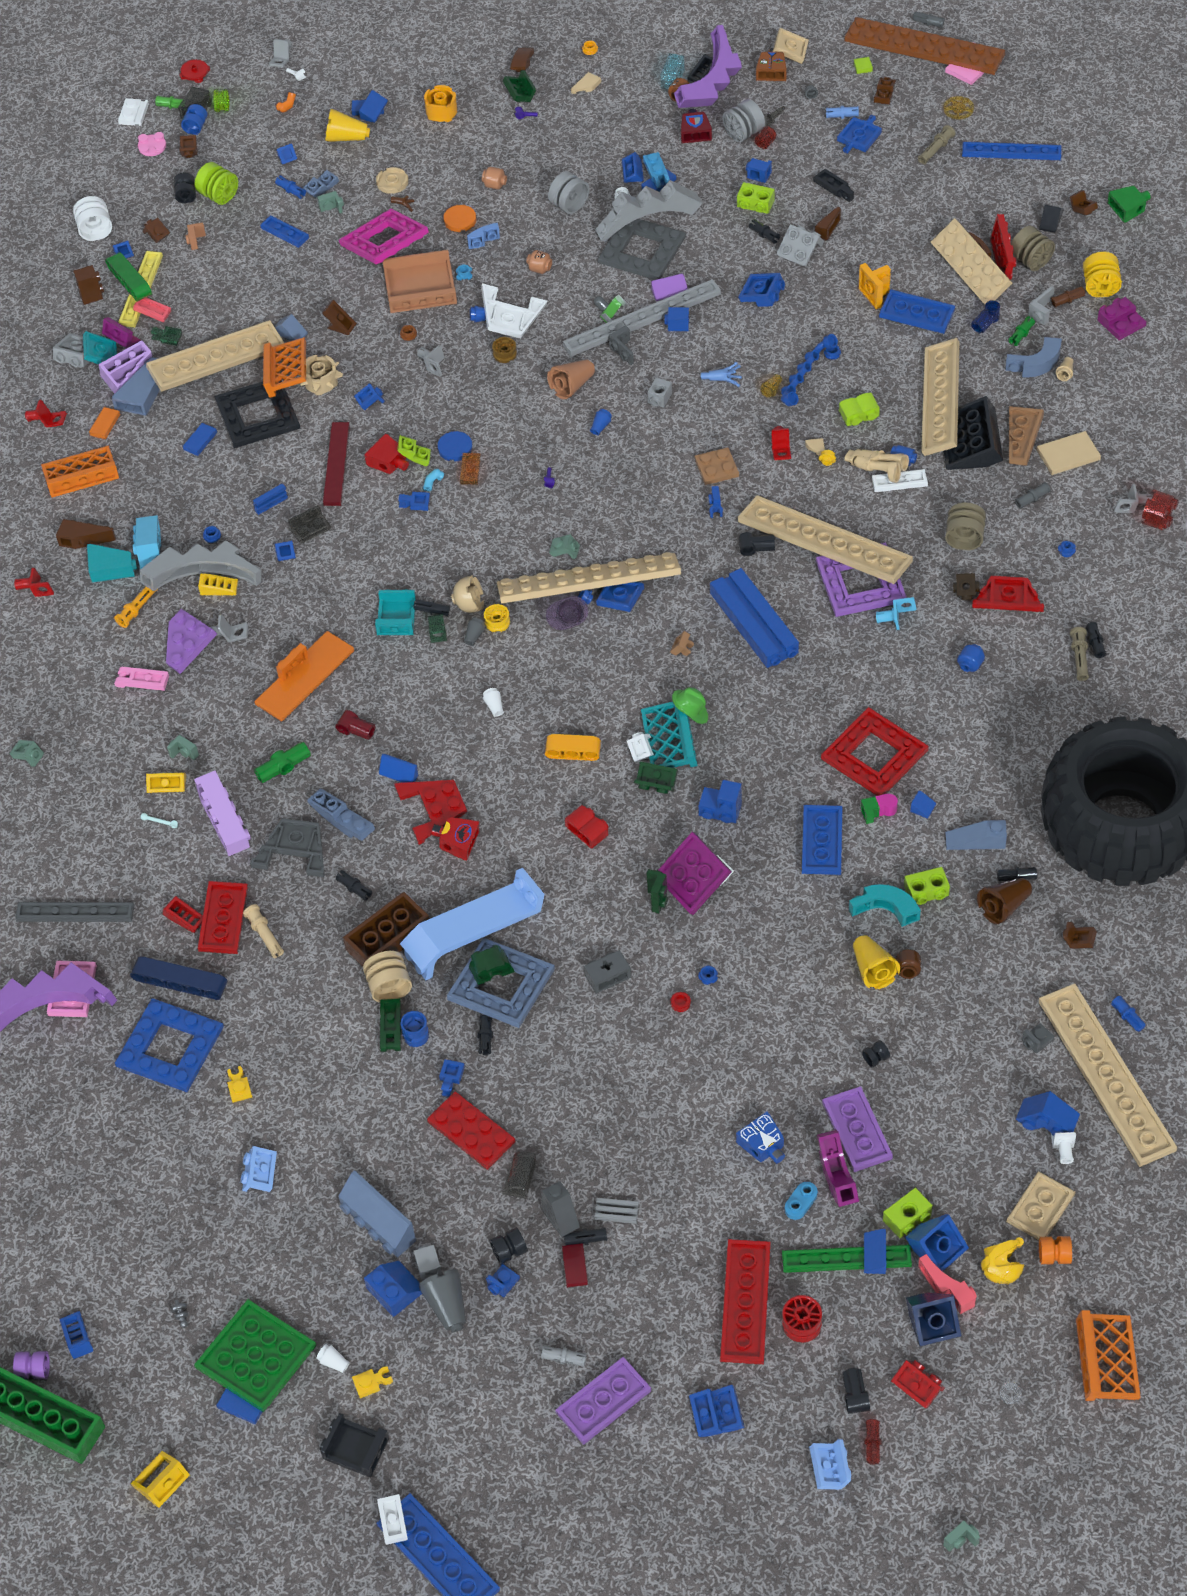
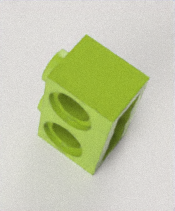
[737,182,775,214]
[904,867,950,905]

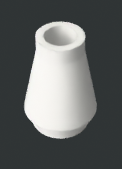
[483,688,504,717]
[316,1344,350,1373]

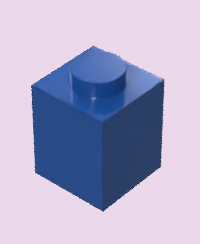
[665,307,689,331]

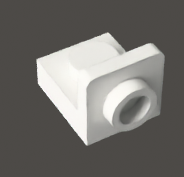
[627,732,653,762]

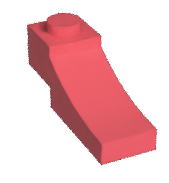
[918,1254,977,1314]

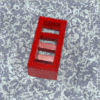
[163,896,203,933]

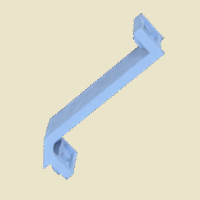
[400,868,545,980]

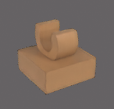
[670,631,694,656]

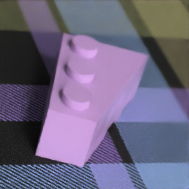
[99,341,152,394]

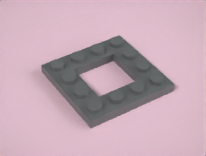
[598,219,686,280]

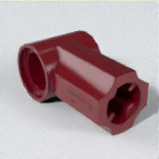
[335,710,376,740]

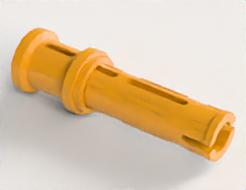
[114,587,158,628]

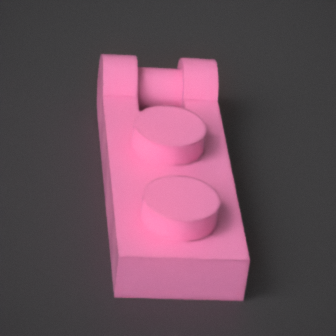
[114,667,169,691]

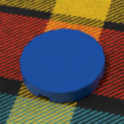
[438,431,472,461]

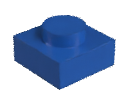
[276,143,297,165]

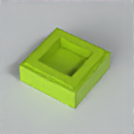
[853,57,873,74]

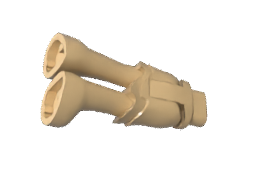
[845,449,909,483]

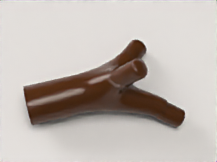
[391,196,414,212]

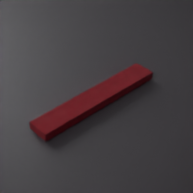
[323,422,350,506]

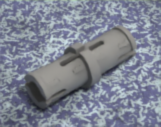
[541,1345,587,1367]

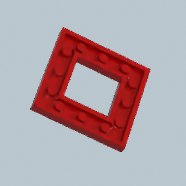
[821,707,929,796]

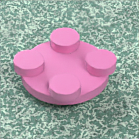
[138,132,166,156]

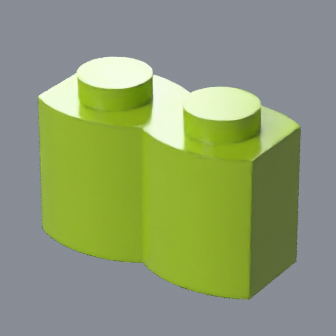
[839,393,880,426]

